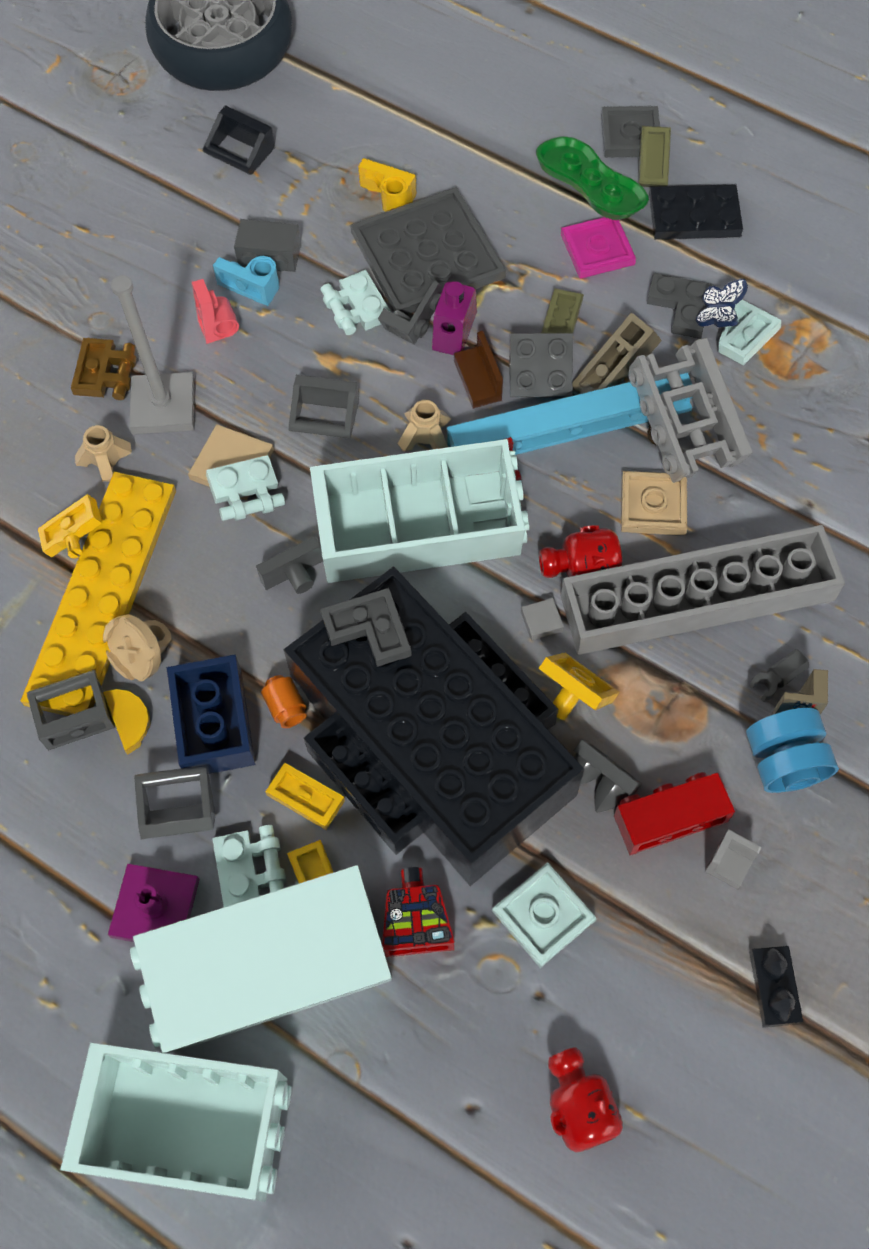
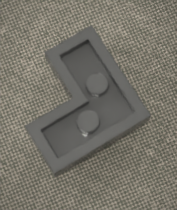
[647,273,712,339]
[320,588,412,667]

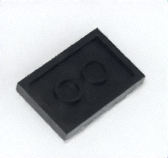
[649,184,743,240]

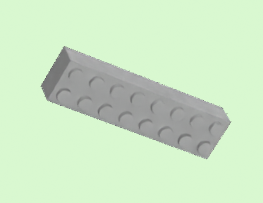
[560,525,845,655]

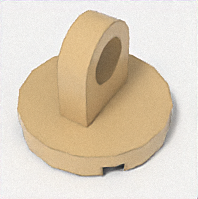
[103,614,171,681]

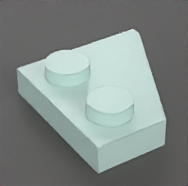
[718,300,781,365]

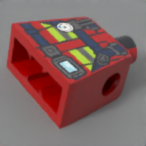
[382,867,454,957]

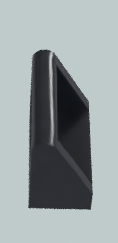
[203,105,275,175]

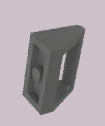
[289,374,359,439]
[27,670,115,751]
[134,765,216,839]

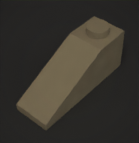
[572,312,662,394]

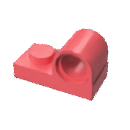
[192,279,239,344]

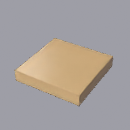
[188,424,274,501]
[621,471,687,536]

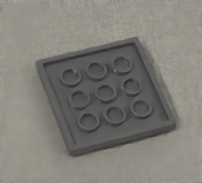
[350,187,506,315]

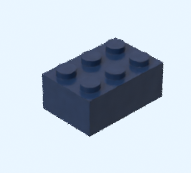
[166,654,256,774]

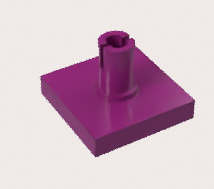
[108,863,200,942]

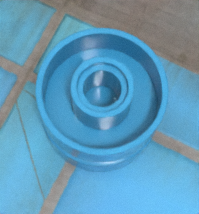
[746,708,839,793]

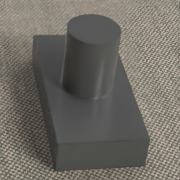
[256,536,323,594]

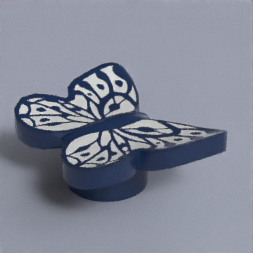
[696,279,748,327]

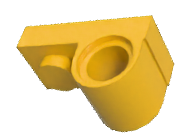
[358,158,416,212]

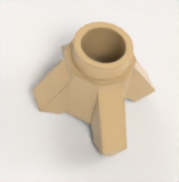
[397,400,451,451]
[75,425,132,482]

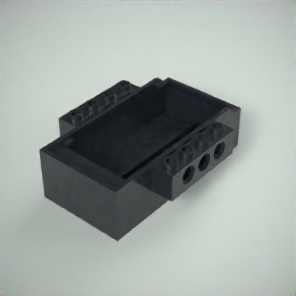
[283,566,584,886]

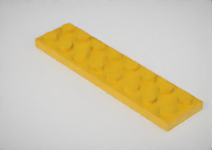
[20,472,176,716]

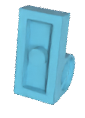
[213,256,279,306]

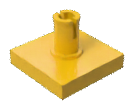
[538,652,620,720]

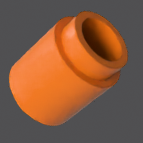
[261,675,307,728]

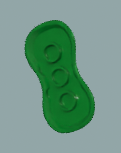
[536,137,649,220]

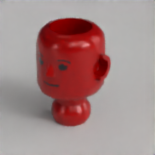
[539,525,622,578]
[548,1047,623,1152]

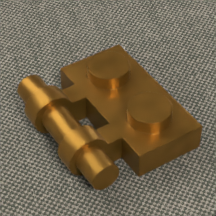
[71,338,137,400]

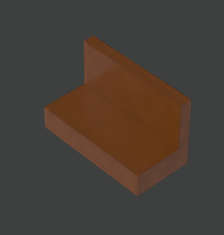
[454,331,503,409]

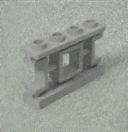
[629,337,753,483]

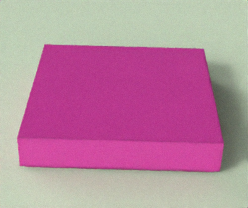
[561,217,636,279]

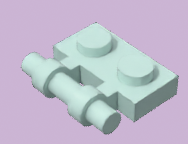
[321,270,391,335]
[206,455,285,521]
[212,825,286,907]

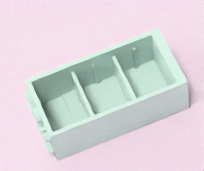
[310,439,529,583]
[130,865,392,1053]

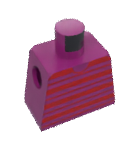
[432,281,477,355]

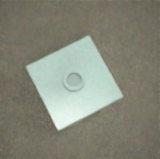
[492,862,597,968]

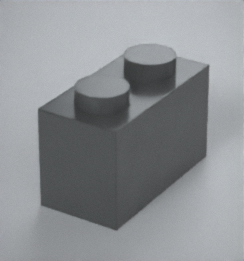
[234,219,301,272]

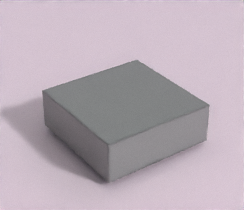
[521,598,564,641]

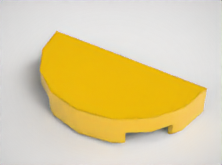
[103,689,151,755]

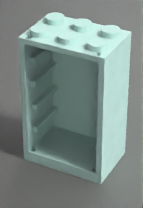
[60,1043,292,1202]

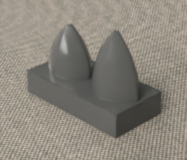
[573,739,643,813]

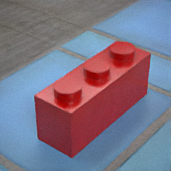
[614,772,735,855]

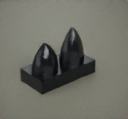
[749,946,804,1028]

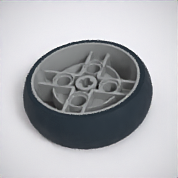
[145,0,292,91]

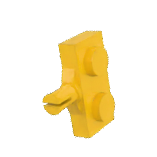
[38,494,102,558]

